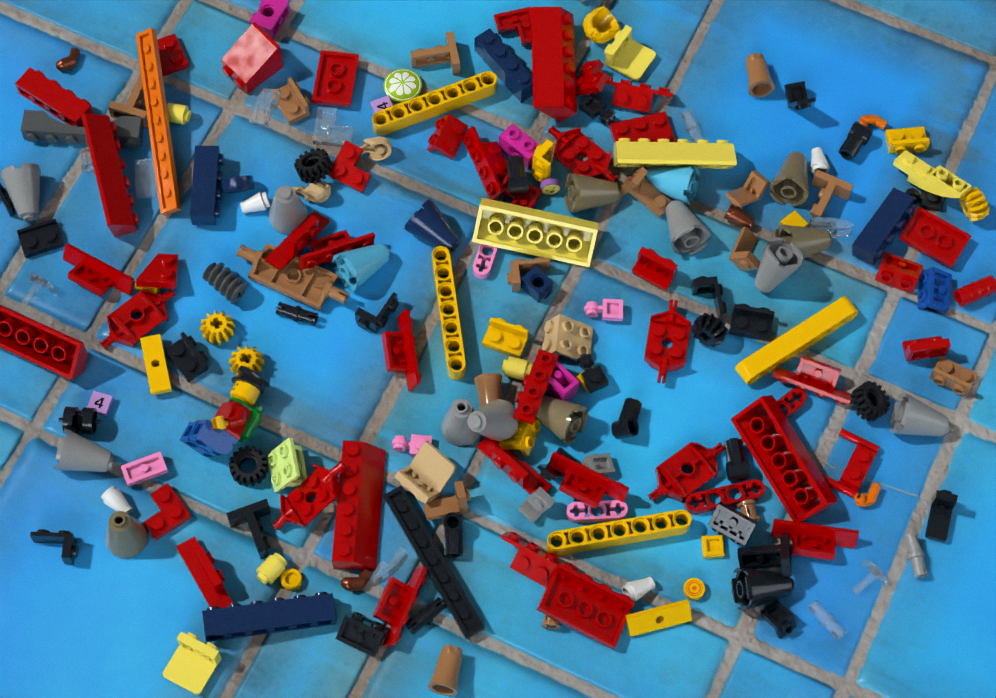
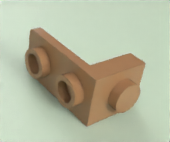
[725,170,770,207]
[729,227,760,271]
[507,257,551,292]
[423,481,471,520]

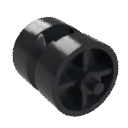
[59,406,101,435]

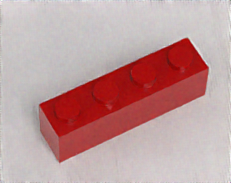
[15,67,93,127]

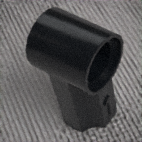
[838,121,873,161]
[506,155,529,196]
[611,398,642,439]
[724,438,750,481]
[443,512,463,558]

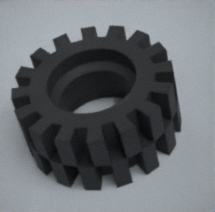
[294,148,333,184]
[850,381,890,422]
[229,445,268,487]

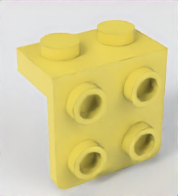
[604,25,656,81]
[163,632,222,695]

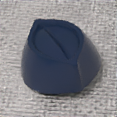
[221,175,255,193]

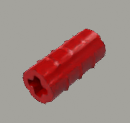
[954,275,996,307]

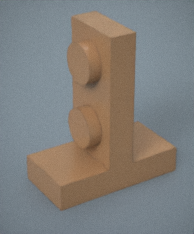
[410,31,460,75]
[108,73,148,128]
[620,166,671,218]
[810,169,854,225]

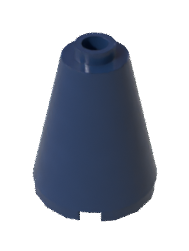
[404,199,460,252]

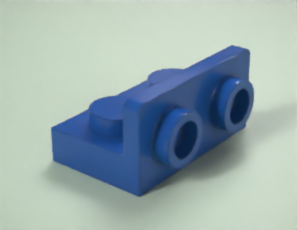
[917,267,952,313]

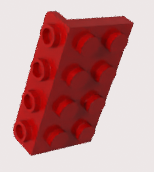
[536,564,635,649]

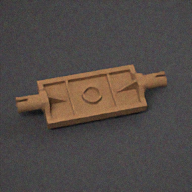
[237,243,350,311]

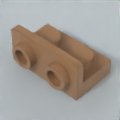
[271,77,311,125]
[929,356,978,396]

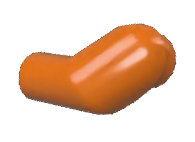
[859,114,888,130]
[854,483,882,507]

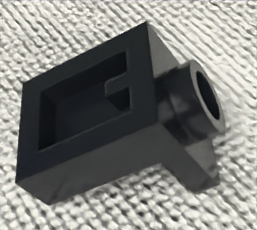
[760,600,796,639]

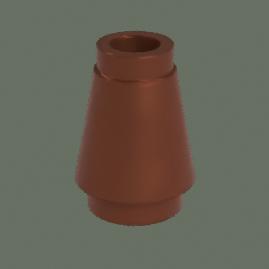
[724,204,755,229]

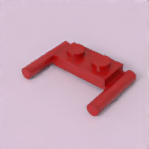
[821,428,880,498]

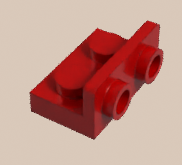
[875,252,923,293]
[902,336,951,361]

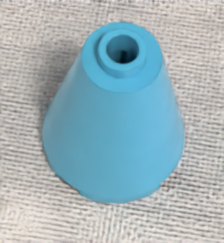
[644,166,700,205]
[332,243,390,291]

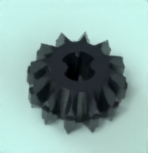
[691,313,728,347]

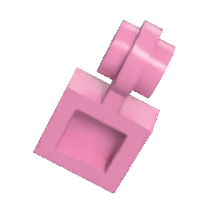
[584,298,623,322]
[392,434,432,457]

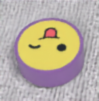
[540,178,561,195]

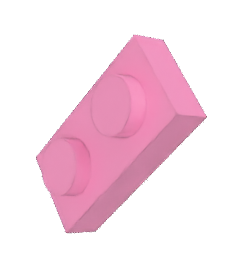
[121,451,168,487]

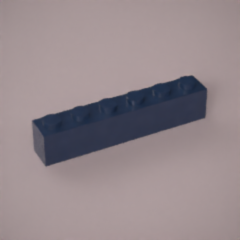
[202,592,336,642]

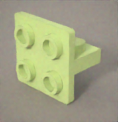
[267,438,307,492]

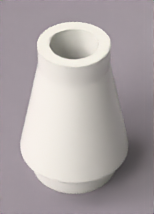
[810,147,830,175]
[240,192,271,214]
[101,486,132,514]
[622,577,655,602]

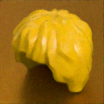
[583,6,621,44]

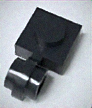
[579,93,616,126]
[905,188,942,211]
[577,353,609,394]

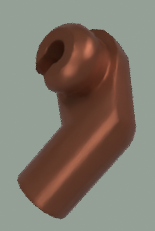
[56,48,80,71]
[341,568,373,591]

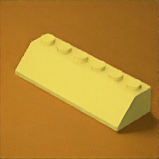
[613,138,737,169]
[472,198,599,267]

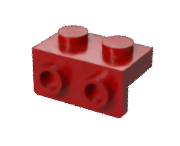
[427,113,468,160]
[632,246,678,291]

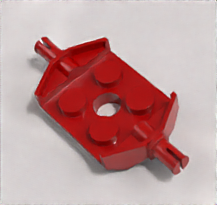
[548,126,618,182]
[100,288,176,349]
[644,299,691,384]
[648,442,725,503]
[272,461,346,530]

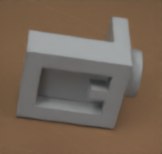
[580,453,615,476]
[518,487,555,523]

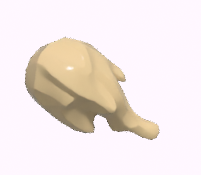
[360,137,392,161]
[292,180,331,203]

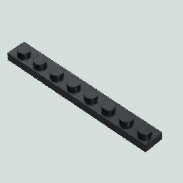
[383,485,485,640]

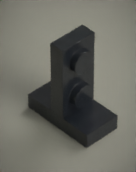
[226,499,271,559]
[737,533,792,577]

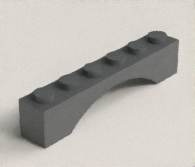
[21,110,144,148]

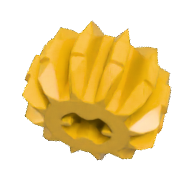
[959,187,990,222]
[200,310,235,345]
[229,344,264,376]

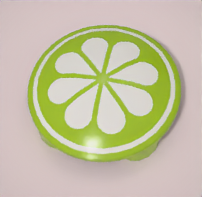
[383,69,422,102]

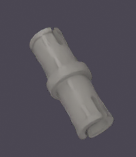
[904,533,928,578]

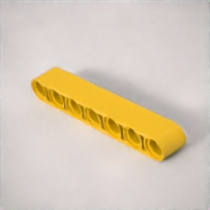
[372,71,497,136]
[432,246,466,380]
[735,296,859,385]
[547,510,692,556]

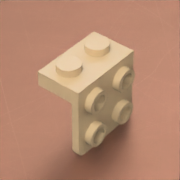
[542,314,593,361]
[395,442,456,504]

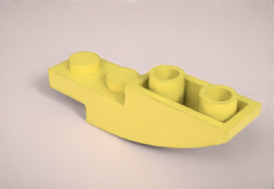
[893,150,972,198]

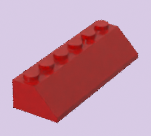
[531,7,577,122]
[81,113,140,237]
[0,305,88,380]
[731,395,838,522]
[332,440,386,571]

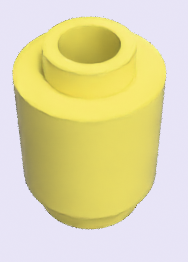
[167,102,191,125]
[502,356,533,380]
[256,552,288,585]

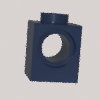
[521,266,553,302]

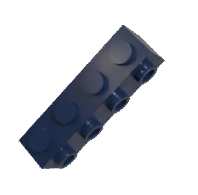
[474,28,533,103]
[190,146,224,225]
[852,188,916,265]

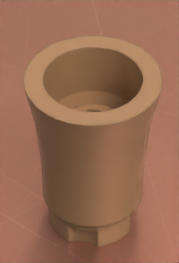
[745,53,775,97]
[474,373,502,407]
[428,645,463,696]

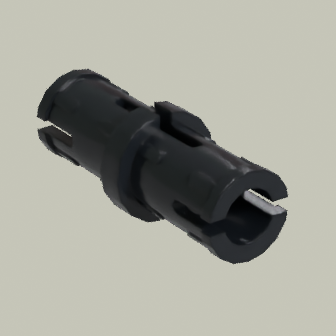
[276,302,319,326]
[405,597,447,635]

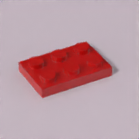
[312,50,359,108]
[609,111,676,143]
[899,207,971,269]

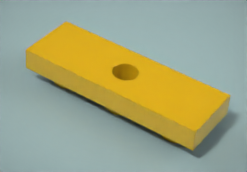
[140,334,172,396]
[625,599,692,637]

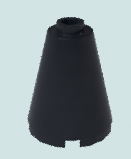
[731,567,794,611]

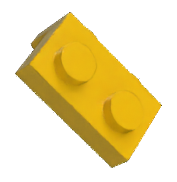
[532,139,554,182]

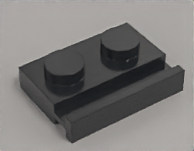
[17,219,64,258]

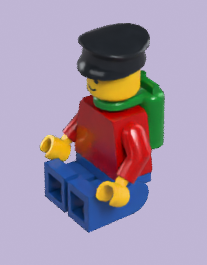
[180,366,270,457]

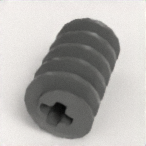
[203,262,248,304]

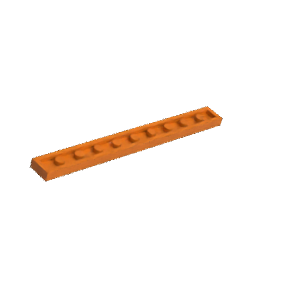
[136,28,181,215]

